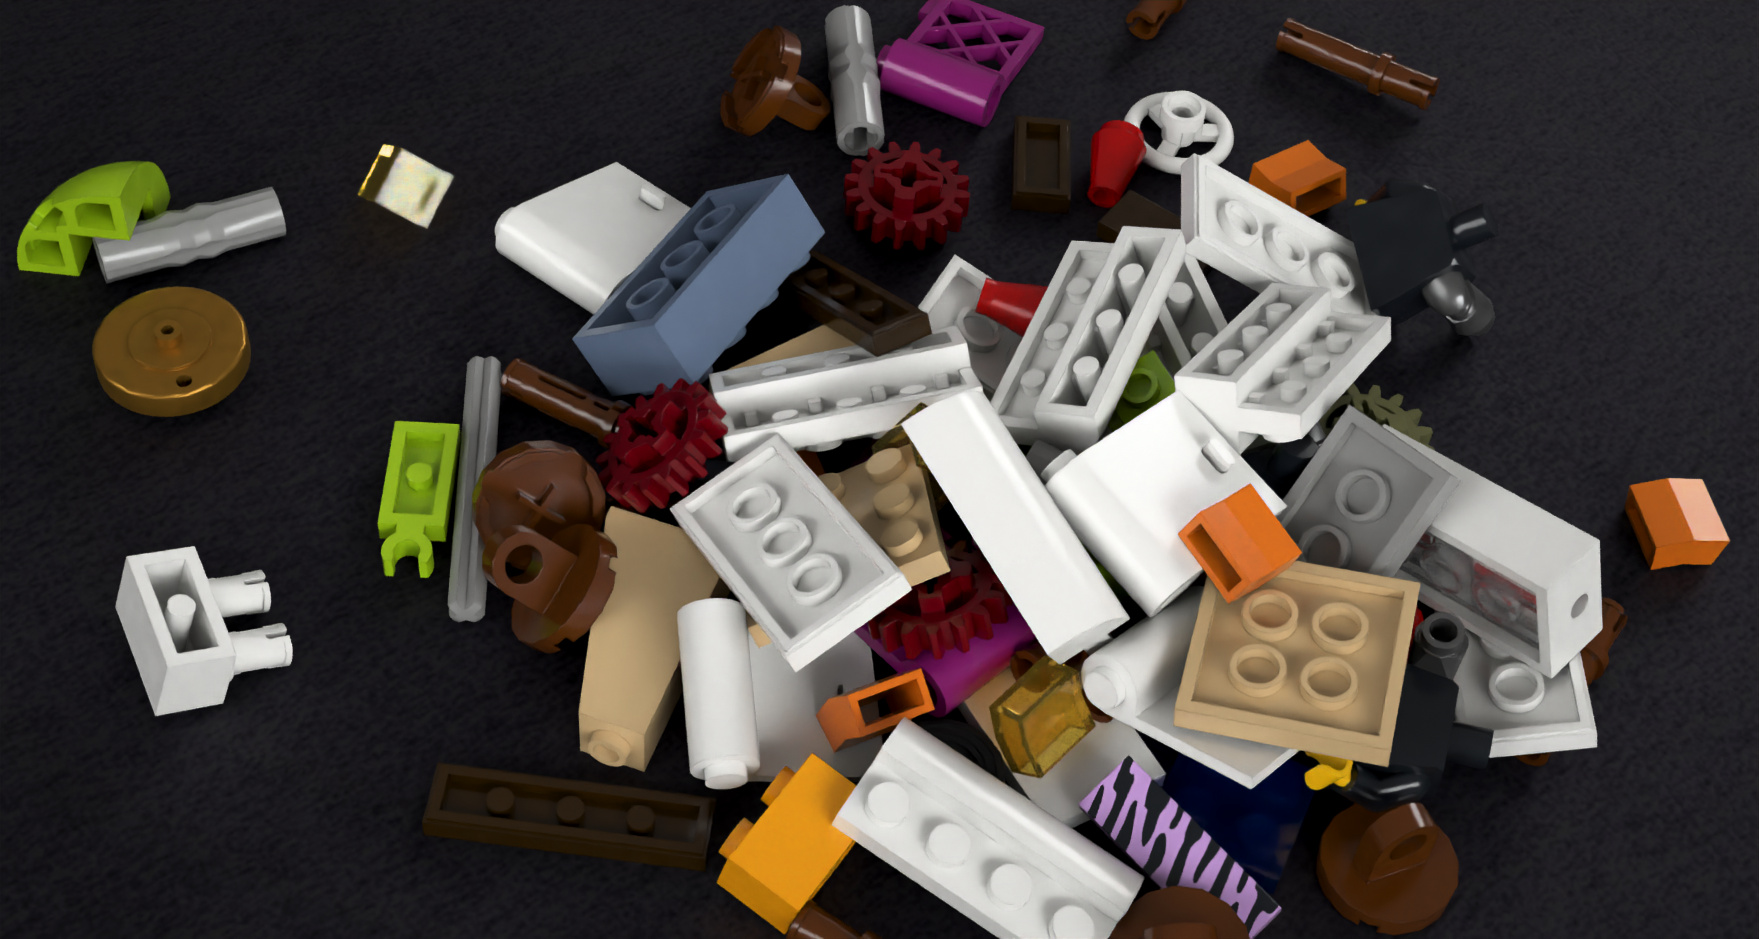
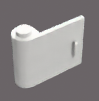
[495,162,691,315]
[1040,390,1287,617]
[1081,586,1300,789]
[677,598,883,789]

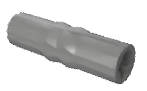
[825,5,885,156]
[92,187,286,283]

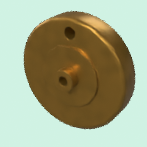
[92,287,251,417]

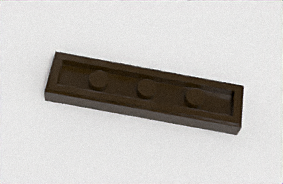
[777,250,932,357]
[422,762,716,871]

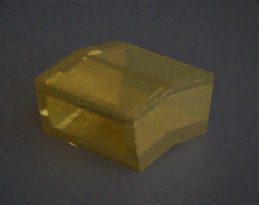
[989,655,1096,779]

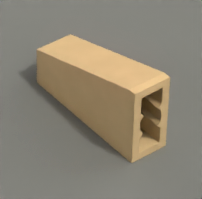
[579,506,731,772]

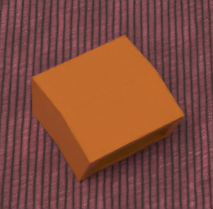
[1248,140,1346,217]
[1625,478,1730,570]
[1178,483,1302,604]
[816,668,935,753]

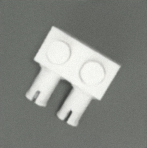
[115,546,293,716]

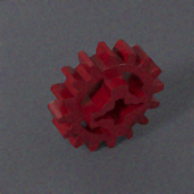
[843,141,970,250]
[596,378,728,513]
[867,540,1013,660]

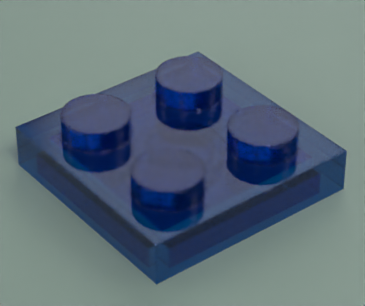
[1163,752,1315,895]

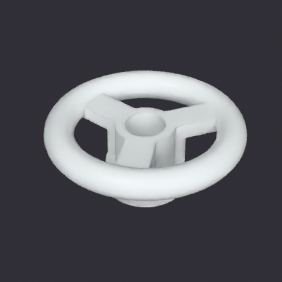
[1124,91,1234,175]

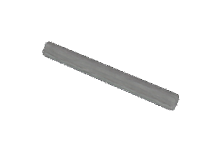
[447,356,502,622]

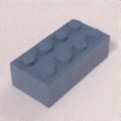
[572,174,825,397]

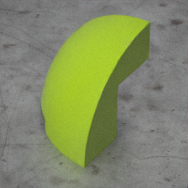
[17,161,171,276]

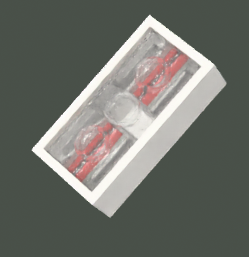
[1383,424,1603,679]

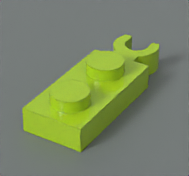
[378,421,461,578]

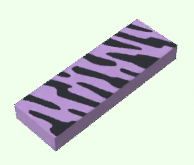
[1078,755,1282,939]

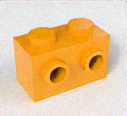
[716,753,856,935]

